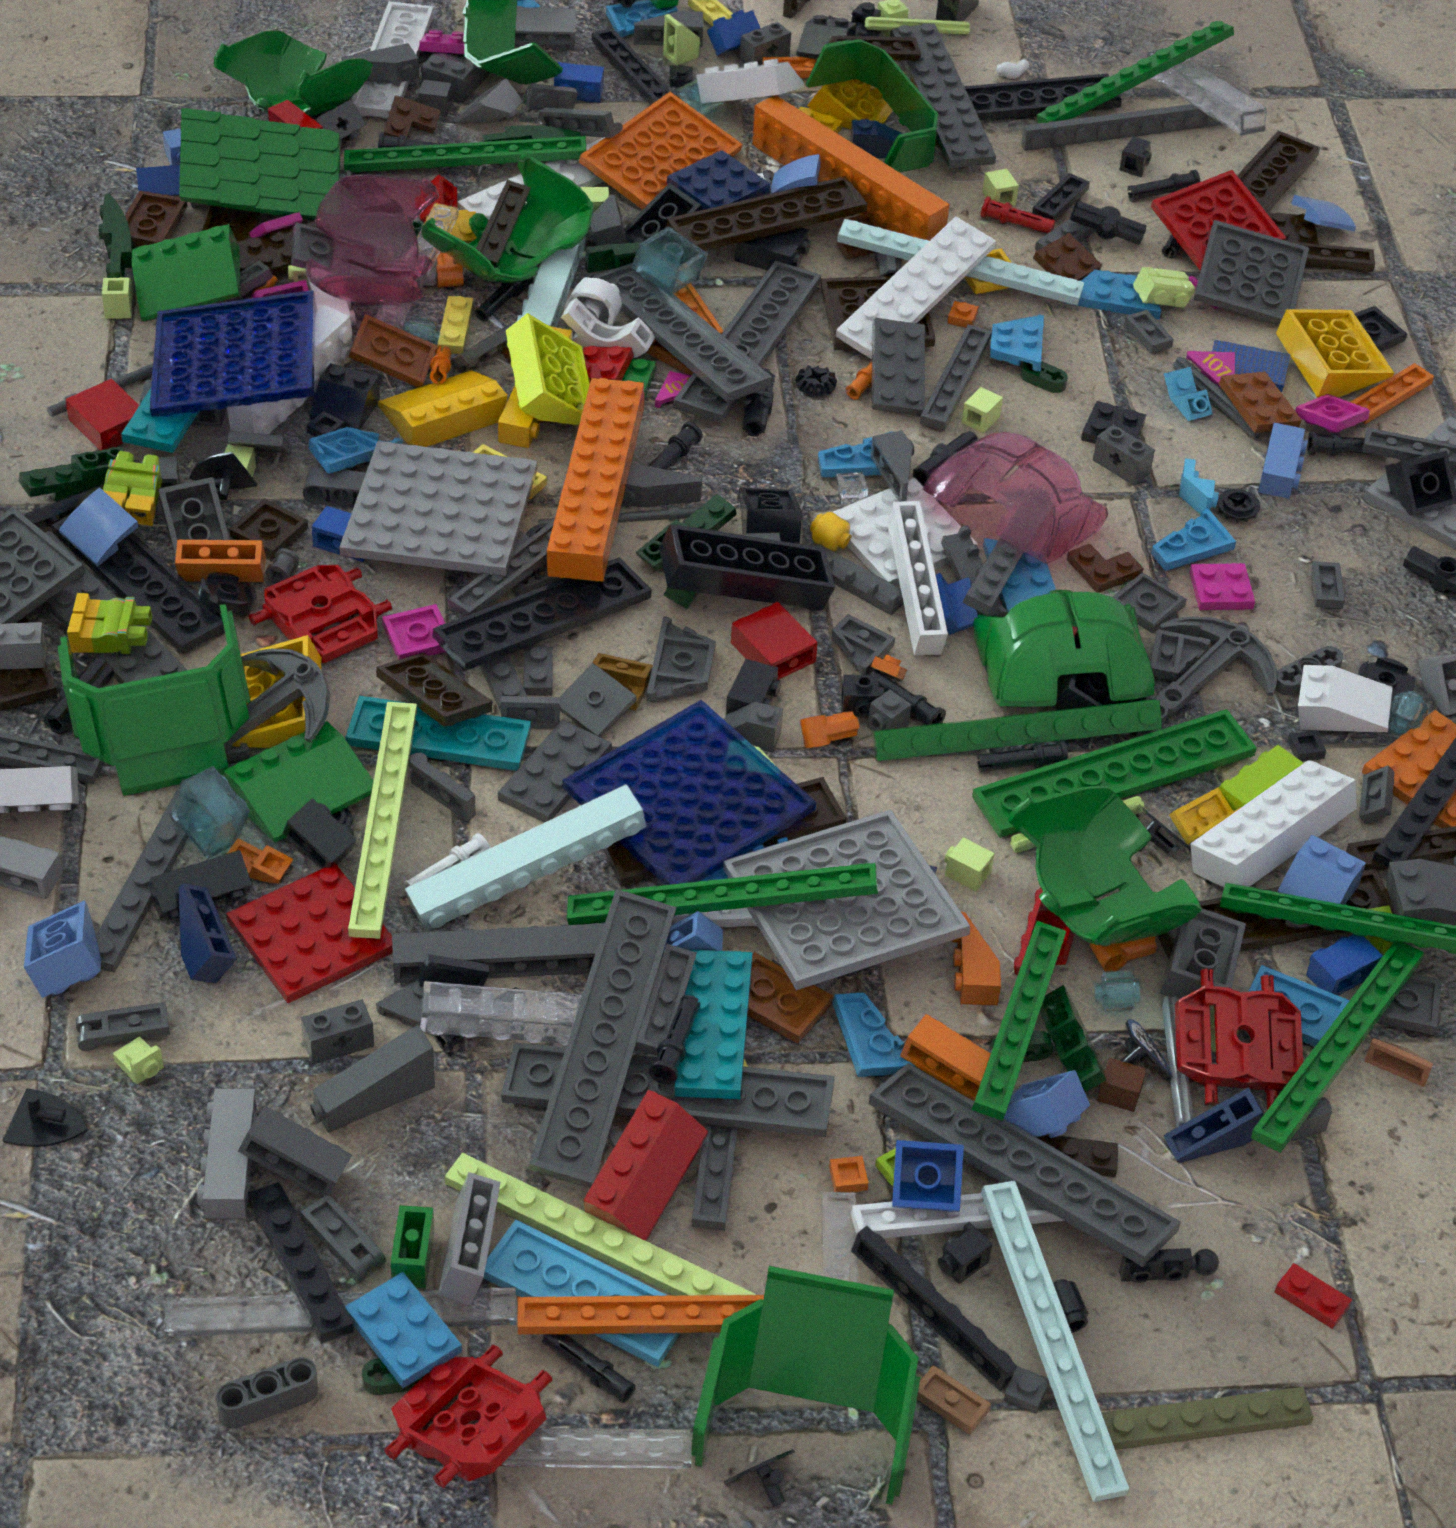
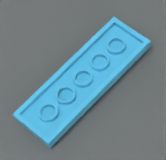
[484,1219,681,1367]

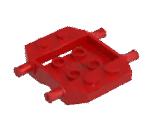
[249,565,392,663]
[1175,969,1303,1110]
[384,1344,553,1488]

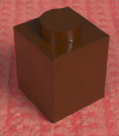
[1096,1058,1147,1112]

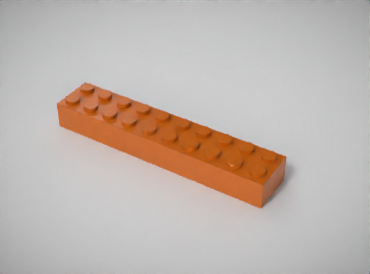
[752,95,950,241]
[547,378,644,581]

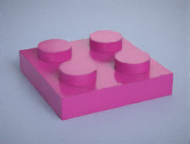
[419,30,465,54]
[1295,394,1370,433]
[1189,563,1255,610]
[382,604,446,660]

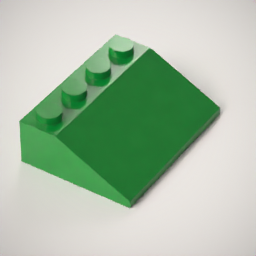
[132,224,240,322]
[224,721,374,843]

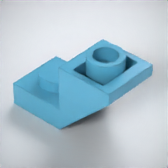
[1164,367,1213,421]
[1179,458,1219,515]

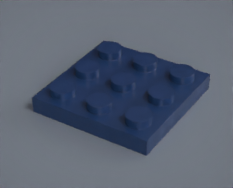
[667,150,770,210]

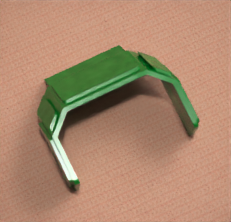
[58,604,251,796]
[691,1266,921,1505]

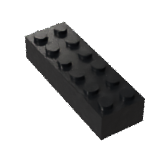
[659,524,835,611]

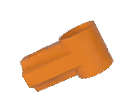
[436,249,464,288]
[800,711,859,748]
[1090,936,1157,973]

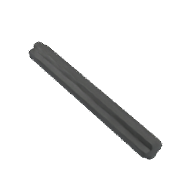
[1173,357,1263,438]

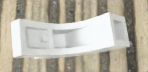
[561,298,655,358]

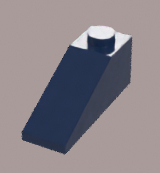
[850,119,903,159]
[179,883,237,983]
[1163,1087,1265,1163]

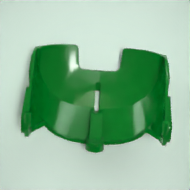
[214,30,373,117]
[421,152,593,283]
[973,590,1155,707]
[1008,786,1202,946]

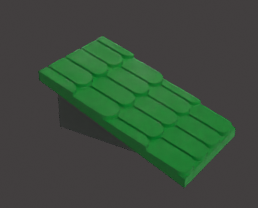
[179,108,340,221]

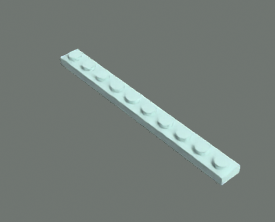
[837,219,1084,305]
[981,1181,1130,1502]

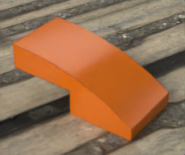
[227,838,293,884]

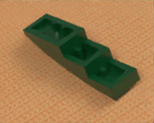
[585,243,690,275]
[1040,985,1107,1092]

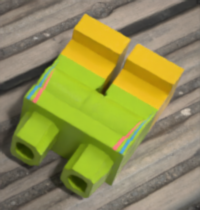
[103,451,162,526]
[67,593,152,654]

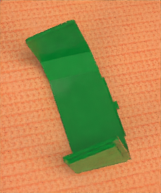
[463,0,563,85]
[805,39,938,173]

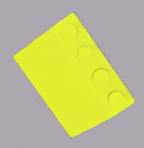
[506,313,590,425]

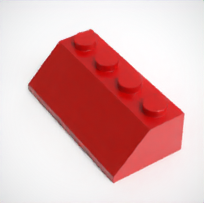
[583,1089,708,1241]

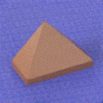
[1365,1038,1433,1087]

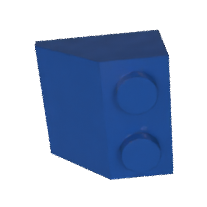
[892,1140,964,1212]

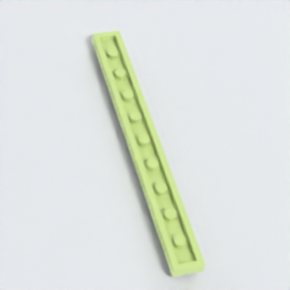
[348,702,417,939]
[445,1153,756,1296]

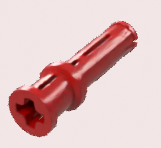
[980,196,1056,234]

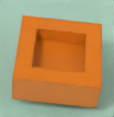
[947,301,979,328]
[871,654,907,680]
[829,1156,869,1194]

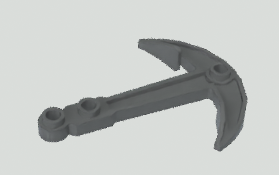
[1155,616,1277,725]
[224,648,331,752]

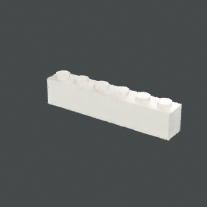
[888,501,948,655]

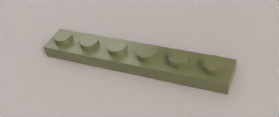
[1101,1387,1314,1450]

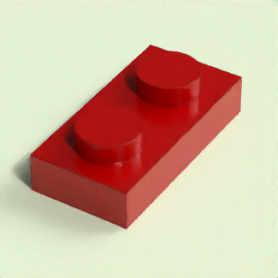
[1274,1263,1352,1329]

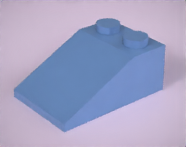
[24,900,101,998]

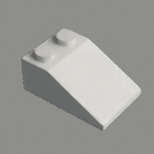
[1298,665,1393,732]

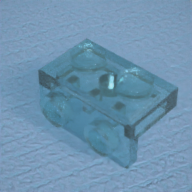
[674,79,725,116]

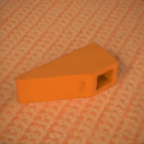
[952,912,1001,1006]

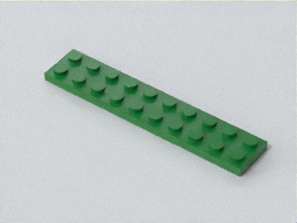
[972,709,1257,838]

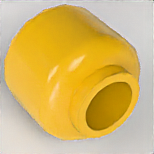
[810,511,852,552]

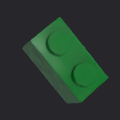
[390,1205,435,1288]

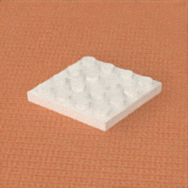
[833,478,978,586]

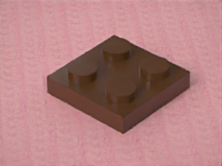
[1033,233,1102,281]

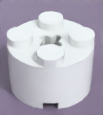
[564,277,622,326]

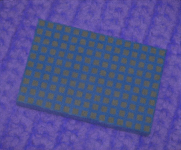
[1212,340,1290,393]

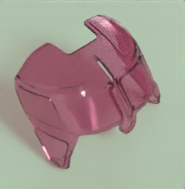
[306,175,439,305]
[922,432,1108,564]

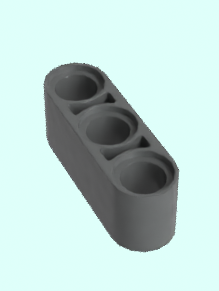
[302,467,366,508]
[216,1357,319,1429]

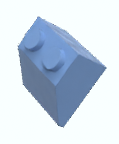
[1277,835,1366,905]
[1004,1070,1090,1138]

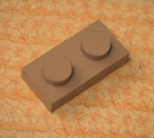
[917,1365,991,1435]

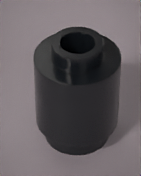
[1053,1279,1088,1333]

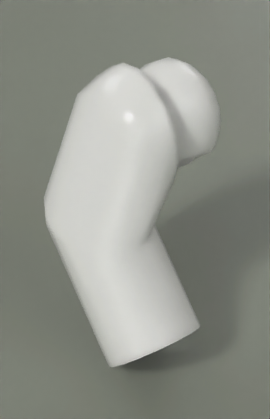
[996,59,1029,79]

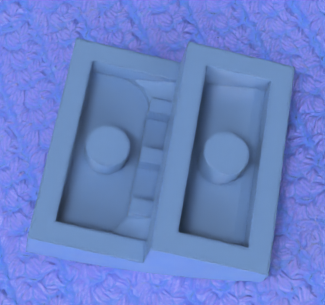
[770,154,821,194]
[1291,195,1356,232]
[59,487,138,567]

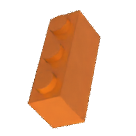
[175,540,266,582]
[900,1014,991,1101]

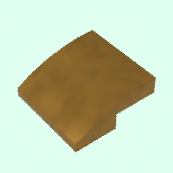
[592,653,653,711]

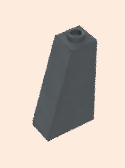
[310,1025,435,1133]

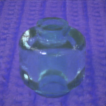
[402,315,440,345]
[1389,691,1428,734]
[1094,970,1140,1012]

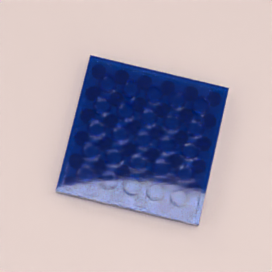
[150,290,316,417]
[562,700,816,885]

